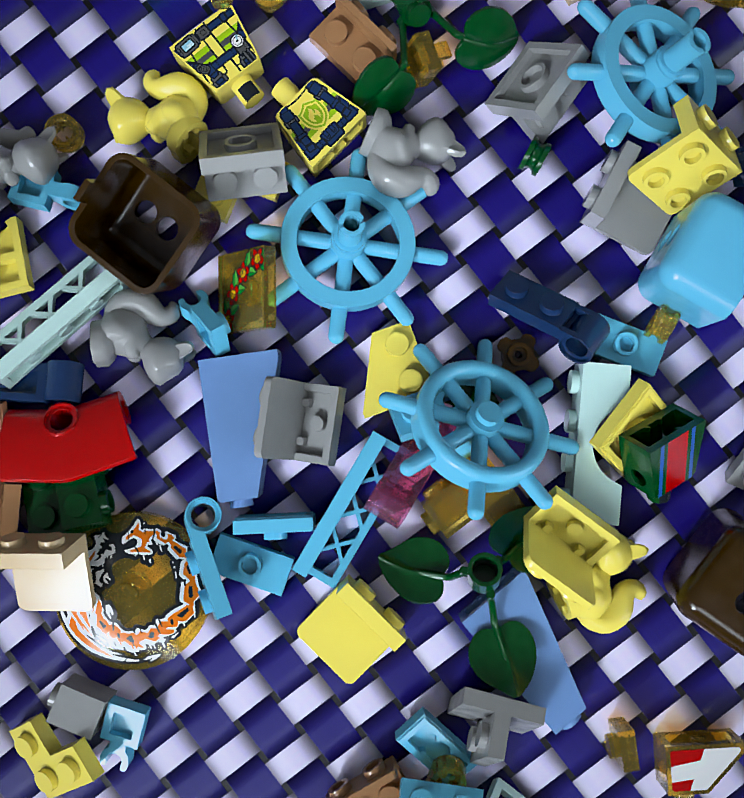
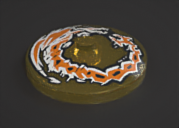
[56,511,209,670]

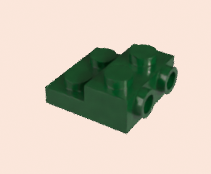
[22,469,115,533]

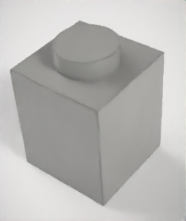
[46,673,117,740]

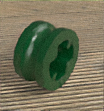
[518,136,552,177]

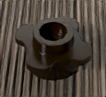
[497,334,539,374]

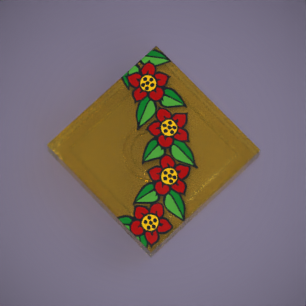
[218,245,276,334]

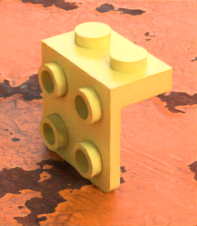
[627,95,743,215]
[523,485,620,610]
[297,574,406,684]

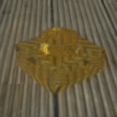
[604,717,640,773]

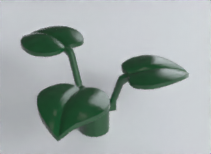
[351,0,519,116]
[378,506,537,698]

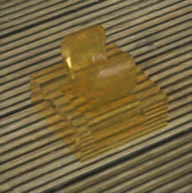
[406,30,452,89]

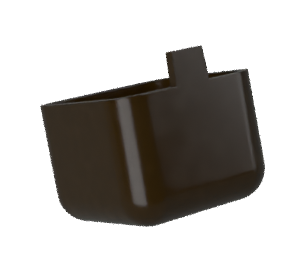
[68,153,221,294]
[663,508,744,656]

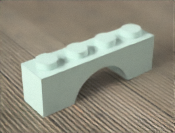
[560,362,632,526]

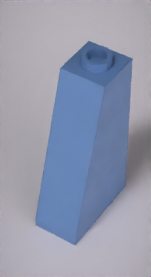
[198,349,282,509]
[458,568,586,735]

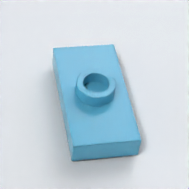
[594,313,668,377]
[232,511,316,540]
[213,532,295,596]
[395,707,477,785]

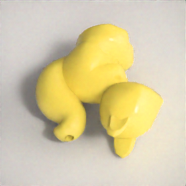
[105,69,208,164]
[546,533,649,634]

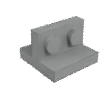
[484,41,590,144]
[199,122,288,202]
[447,686,546,767]

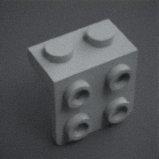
[580,140,672,255]
[253,376,346,466]

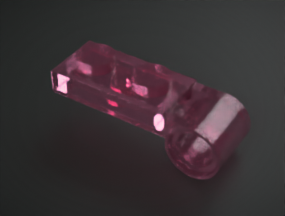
[363,422,456,529]

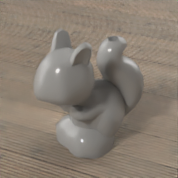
[358,107,466,198]
[0,126,69,191]
[90,288,196,386]

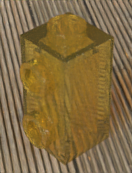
[420,455,512,539]

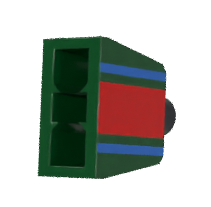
[619,403,706,504]

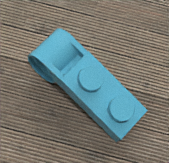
[184,497,233,620]

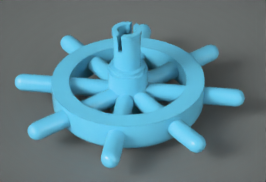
[567,0,735,147]
[246,148,448,344]
[379,339,580,520]

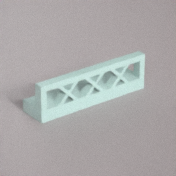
[0,256,128,389]

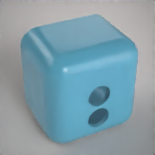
[638,192,744,328]

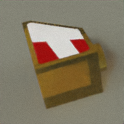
[653,728,744,798]

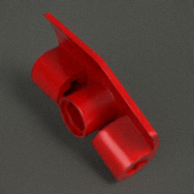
[0,391,137,483]

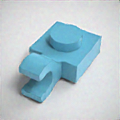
[7,172,81,212]
[178,289,231,357]

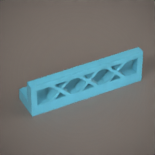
[292,430,414,589]

